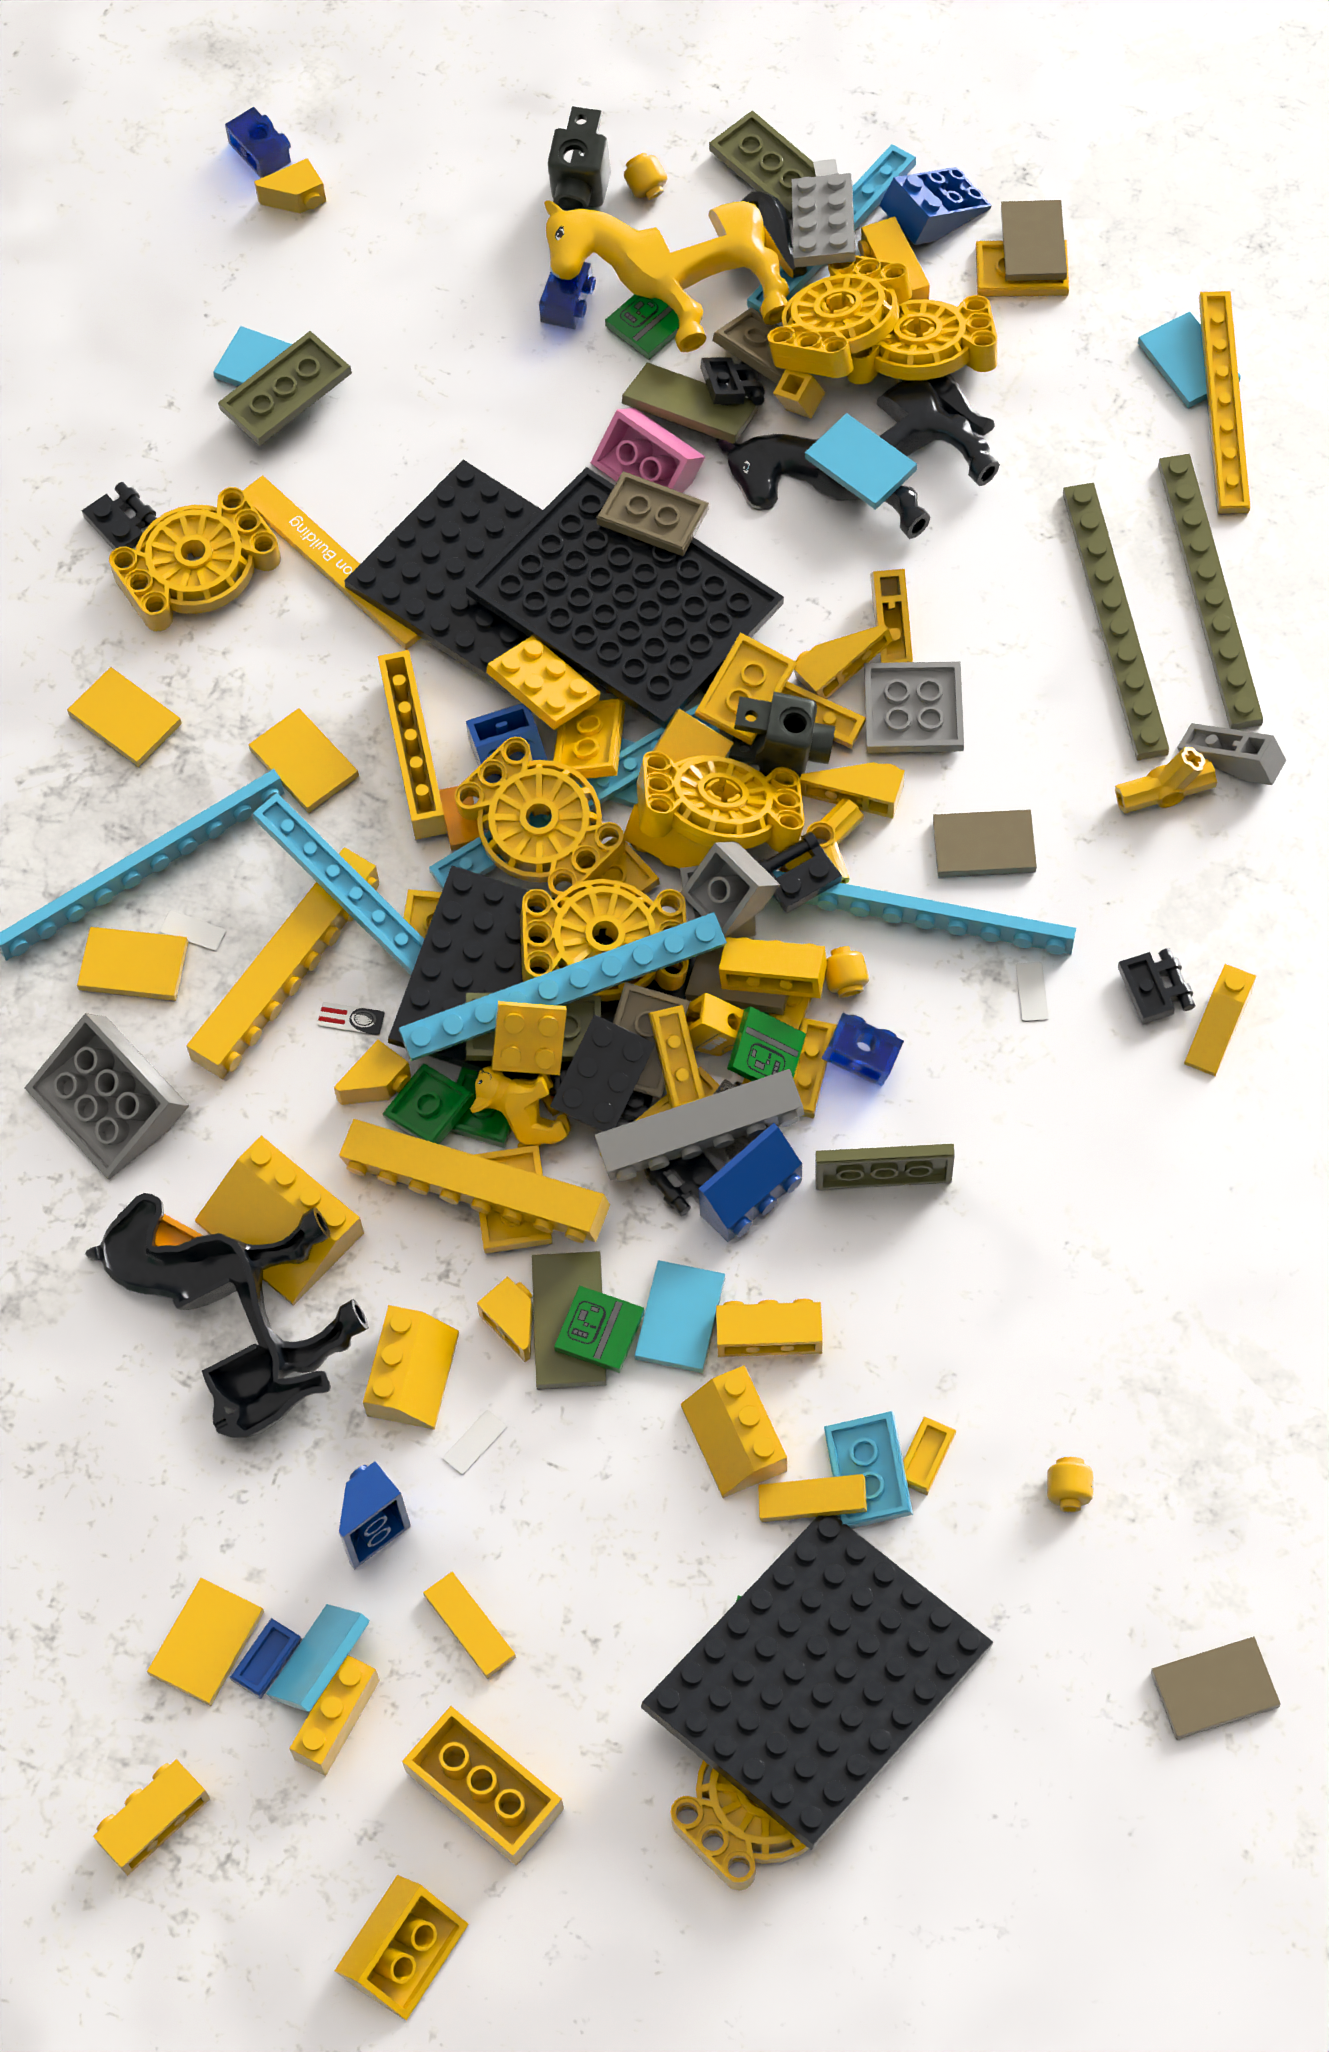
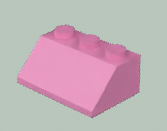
[590,408,705,493]

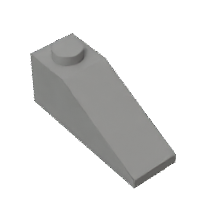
[1177,723,1287,785]

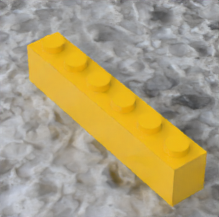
[378,650,447,840]

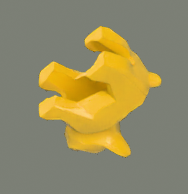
[470,1066,572,1148]

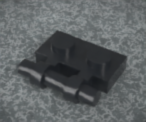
[700,357,765,406]
[81,482,157,550]
[1118,948,1196,1024]
[643,1152,718,1216]

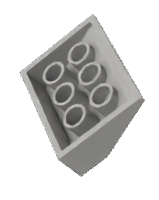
[24,1013,189,1178]

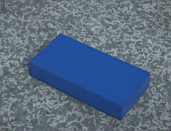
[230,1618,302,1699]

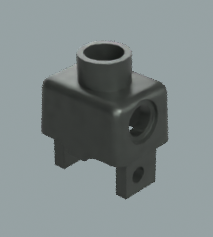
[547,106,611,211]
[729,692,835,778]

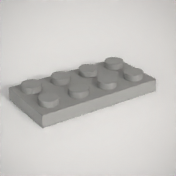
[792,173,856,267]

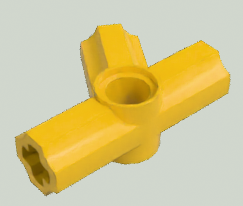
[1115,747,1217,814]
[778,798,864,884]

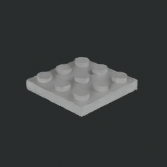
[864,661,964,753]

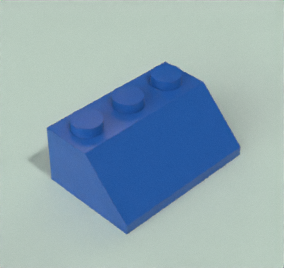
[698,1123,802,1242]
[339,1461,411,1570]

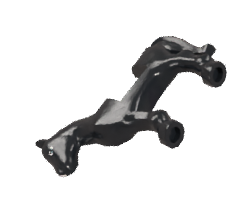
[717,374,1000,539]
[85,1193,369,1438]

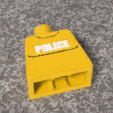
[686,993,744,1056]

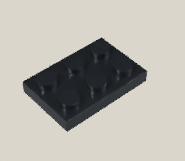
[550,1014,656,1132]

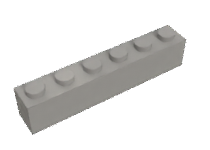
[595,1069,805,1181]

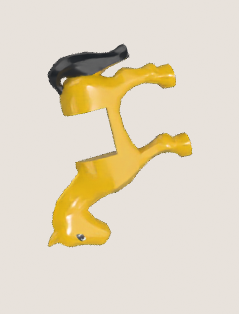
[544,191,808,353]

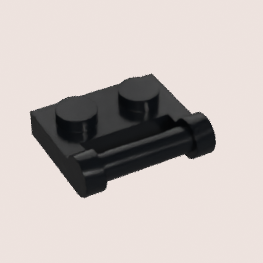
[758,832,842,914]

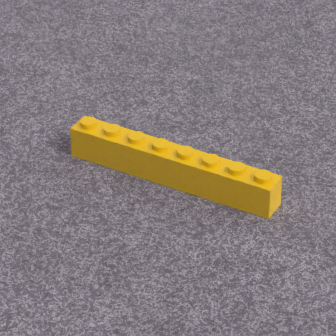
[186,847,379,1079]
[339,1119,610,1243]

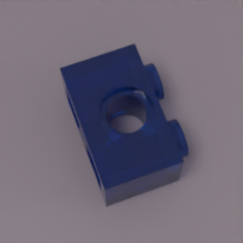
[225,106,291,178]
[539,262,596,330]
[821,1013,904,1086]

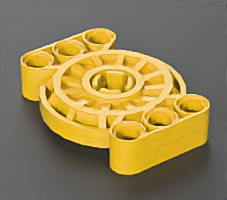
[767,255,913,378]
[847,295,997,384]
[109,487,281,631]
[454,737,625,899]
[637,751,804,853]
[520,879,689,1001]
[670,1760,809,1891]

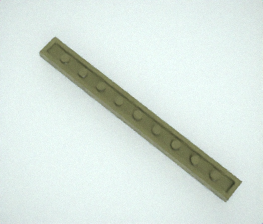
[1158,453,1263,730]
[1063,482,1170,760]

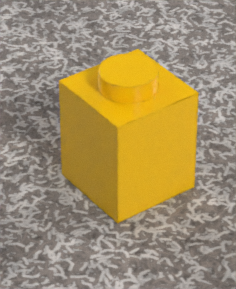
[773,369,826,419]

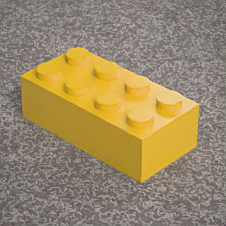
[402,1706,564,1865]

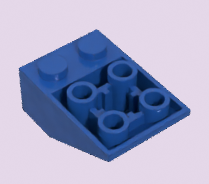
[879,167,992,245]
[466,703,547,783]

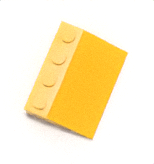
[195,1135,364,1306]

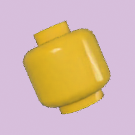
[624,153,668,200]
[825,946,869,998]
[1047,1457,1094,1512]

